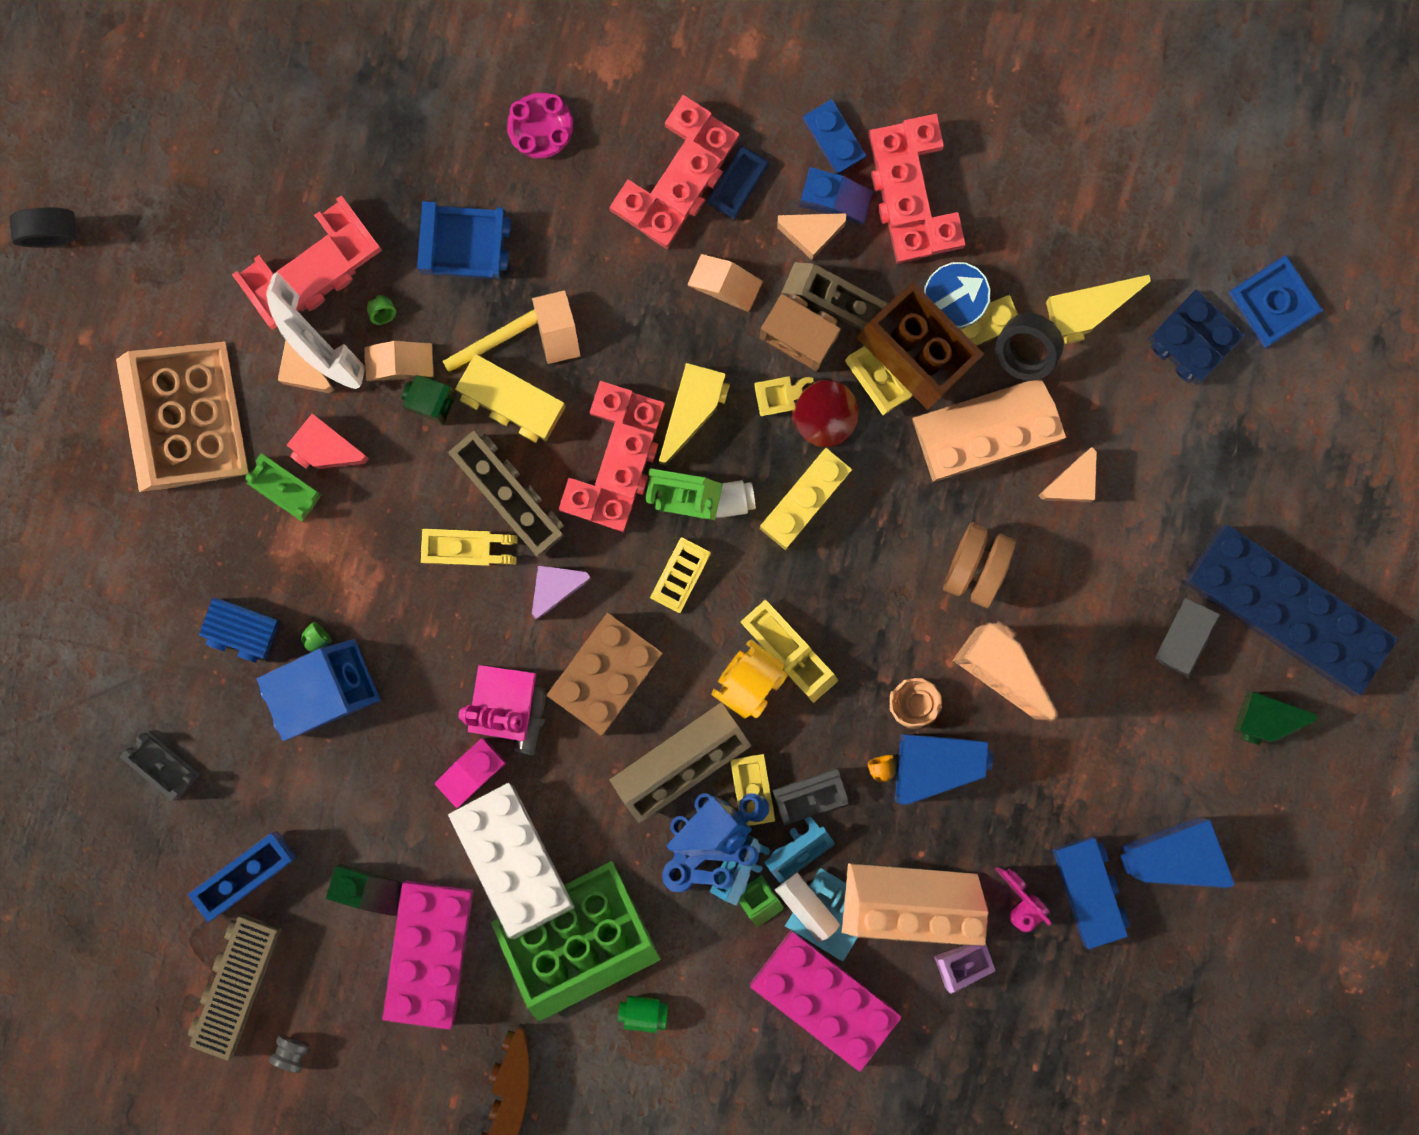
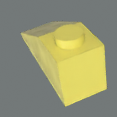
[1046,275,1151,344]
[659,363,730,466]

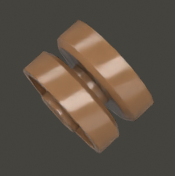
[943,522,1016,609]

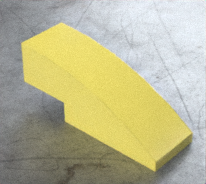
[741,599,839,703]

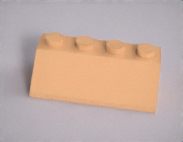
[912,379,1066,482]
[842,863,988,946]

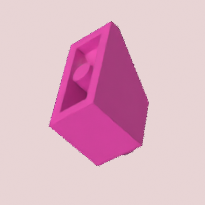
[434,738,508,809]

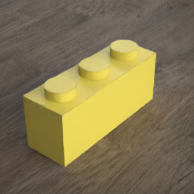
[455,354,566,443]
[759,448,852,550]

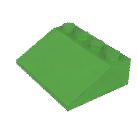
[491,861,661,1022]

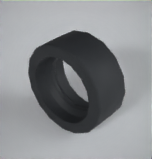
[9,207,77,247]
[995,313,1064,381]

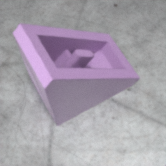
[532,566,591,620]
[934,943,995,993]

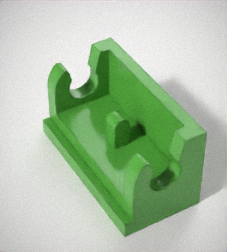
[245,453,322,522]
[646,469,723,521]

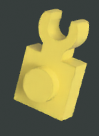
[754,376,814,416]

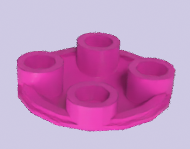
[507,93,573,158]

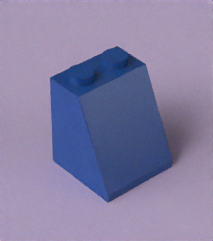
[257,639,381,741]
[895,734,993,805]
[1120,817,1235,888]

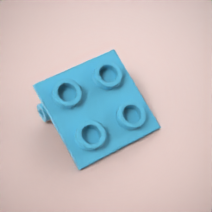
[785,868,858,962]

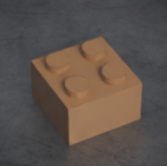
[759,294,841,372]

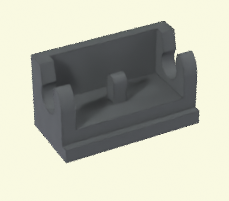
[1155,598,1220,678]
[120,731,200,801]
[772,768,848,826]

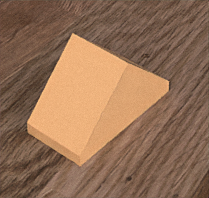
[777,213,846,260]
[688,254,763,312]
[532,290,580,364]
[278,340,335,393]
[364,341,434,381]
[1038,447,1097,502]

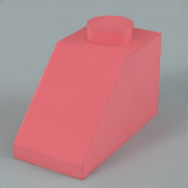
[287,414,369,469]

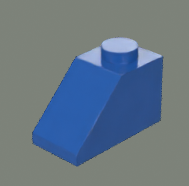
[799,167,873,224]
[667,796,752,856]

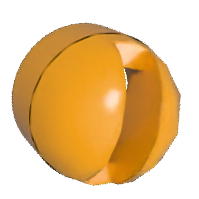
[867,755,896,782]

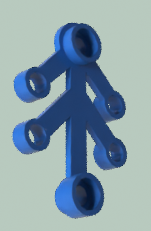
[662,793,769,893]

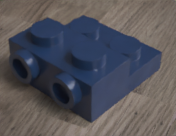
[1148,289,1245,385]

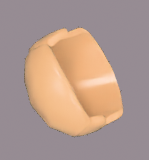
[890,678,942,730]

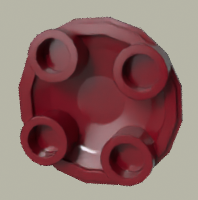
[792,379,859,447]

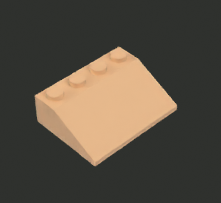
[116,342,248,492]
[953,622,1056,720]

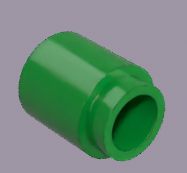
[617,995,668,1033]

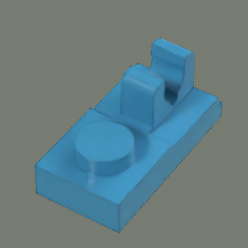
[764,817,835,884]
[710,835,770,906]

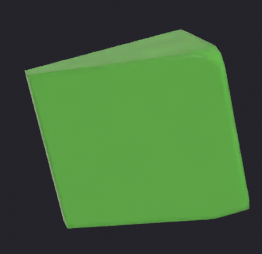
[738,875,784,927]

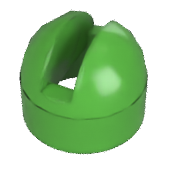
[367,295,396,325]
[301,622,332,652]

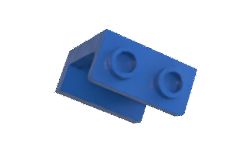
[417,201,511,280]

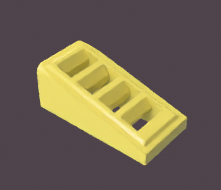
[650,537,711,614]

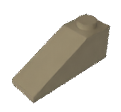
[782,262,888,330]

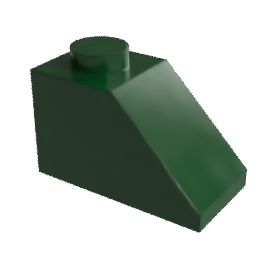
[401,375,456,425]
[1233,692,1318,746]
[325,864,403,916]

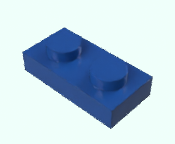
[803,99,866,175]

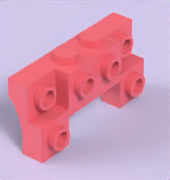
[609,95,740,249]
[869,114,965,264]
[232,195,382,330]
[558,381,665,533]

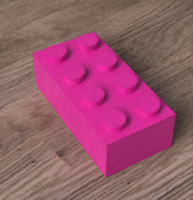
[382,880,474,1030]
[750,930,902,1072]

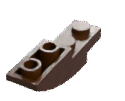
[481,1024,531,1135]

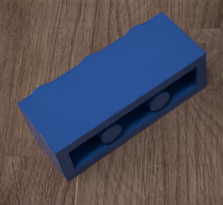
[188,831,297,922]
[1052,837,1130,949]

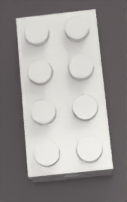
[448,783,575,939]

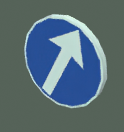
[924,262,991,329]

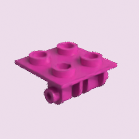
[459,665,536,741]
[995,867,1051,932]

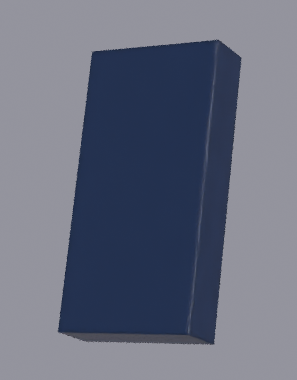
[706,145,770,221]

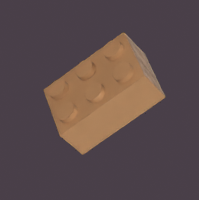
[546,613,663,736]

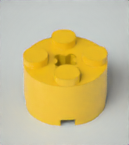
[711,640,788,719]

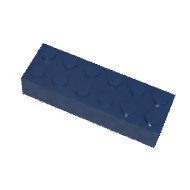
[1182,524,1398,696]

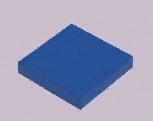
[1228,255,1323,348]

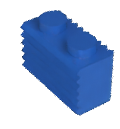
[199,597,281,663]

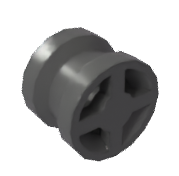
[269,1035,311,1073]

